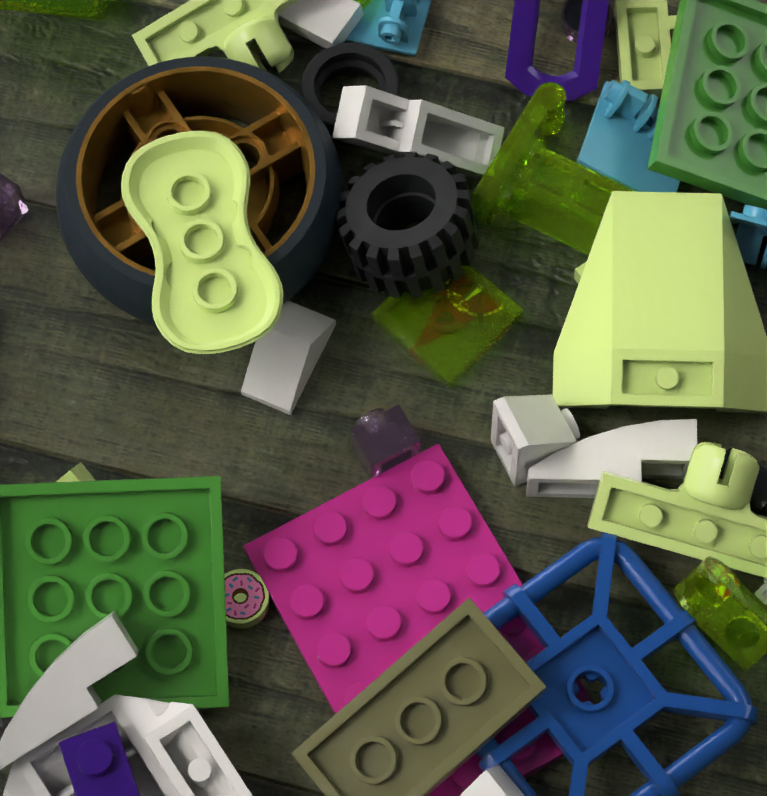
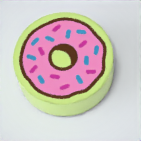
[224,569,270,629]

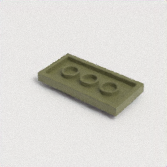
[291,598,549,796]

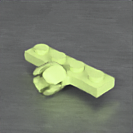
[132,0,299,73]
[587,442,767,578]

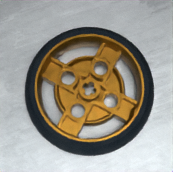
[56,57,344,325]

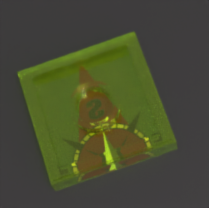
[371,266,523,389]

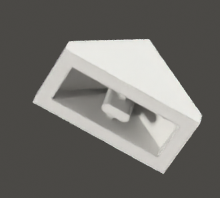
[241,301,336,415]

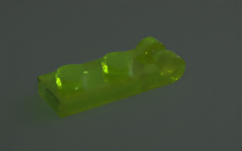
[473,82,566,225]

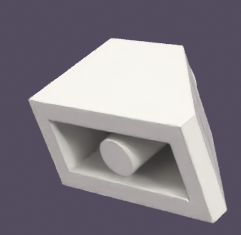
[491,394,580,487]

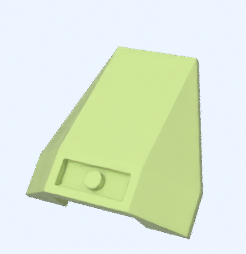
[552,191,767,413]

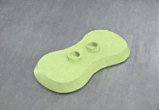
[121,131,283,354]

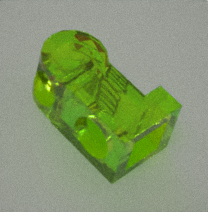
[674,556,767,672]

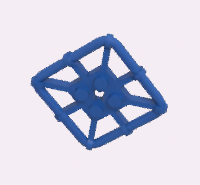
[476,532,758,796]

